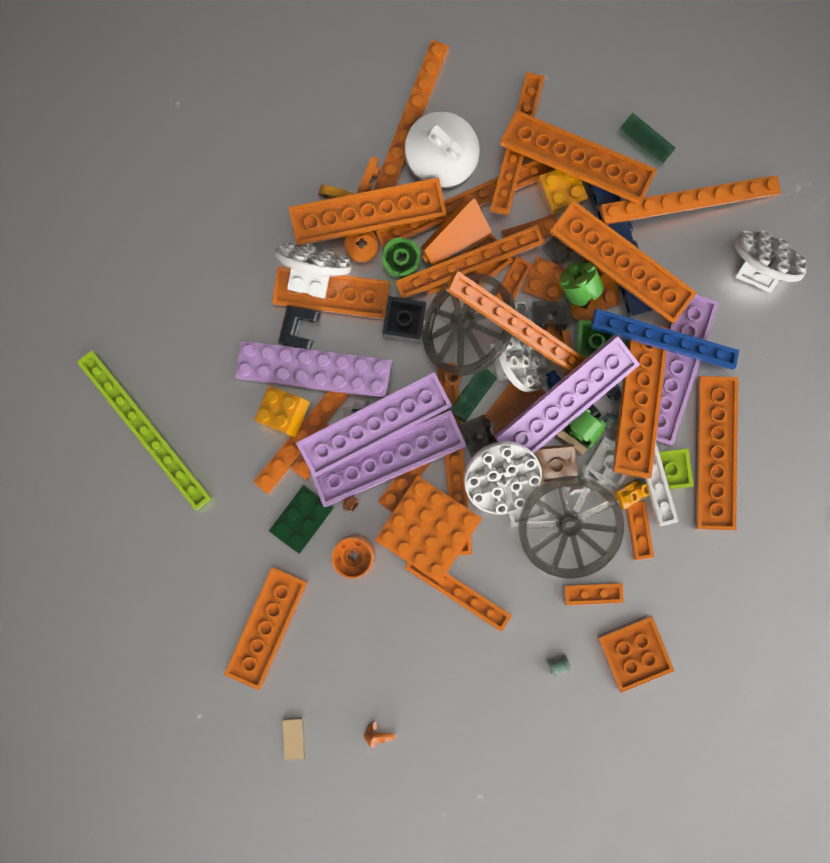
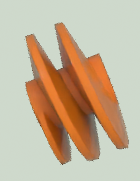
[344,231,379,262]
[569,296,606,322]

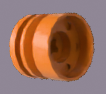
[332,534,375,579]

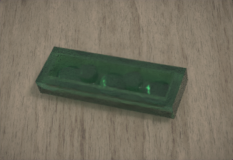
[620,113,676,164]
[449,366,497,422]

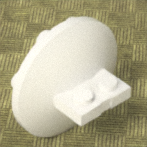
[404,112,480,188]
[734,230,807,293]
[274,242,352,299]
[490,319,552,392]
[464,441,542,514]

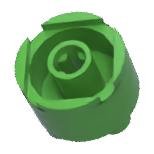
[382,237,420,280]
[559,262,604,306]
[564,408,606,450]

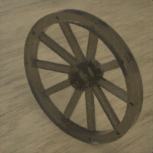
[422,273,516,376]
[518,476,624,579]

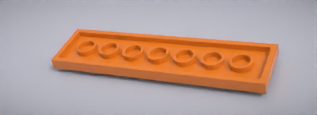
[500,110,657,205]
[289,177,447,246]
[549,200,697,324]
[612,325,669,479]
[696,376,739,530]

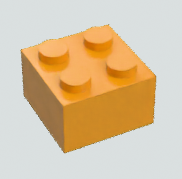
[537,170,588,215]
[254,385,310,438]

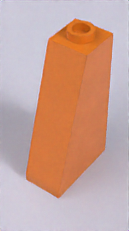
[420,196,492,266]

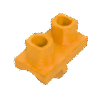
[614,479,650,510]

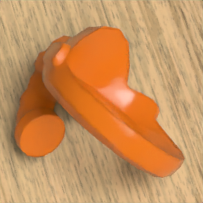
[364,722,396,748]

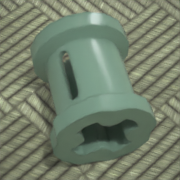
[547,654,571,677]

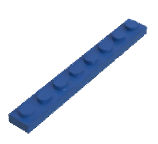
[590,309,739,370]

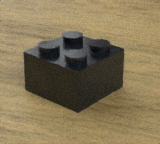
[382,296,427,343]

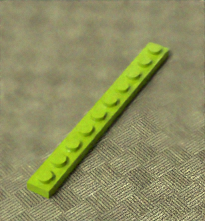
[77,350,212,511]

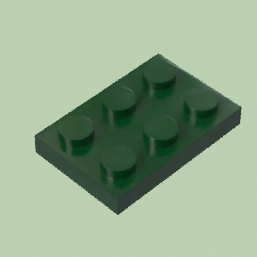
[269,485,334,554]

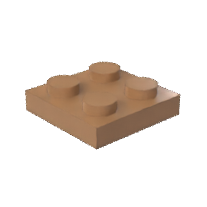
[536,444,579,486]

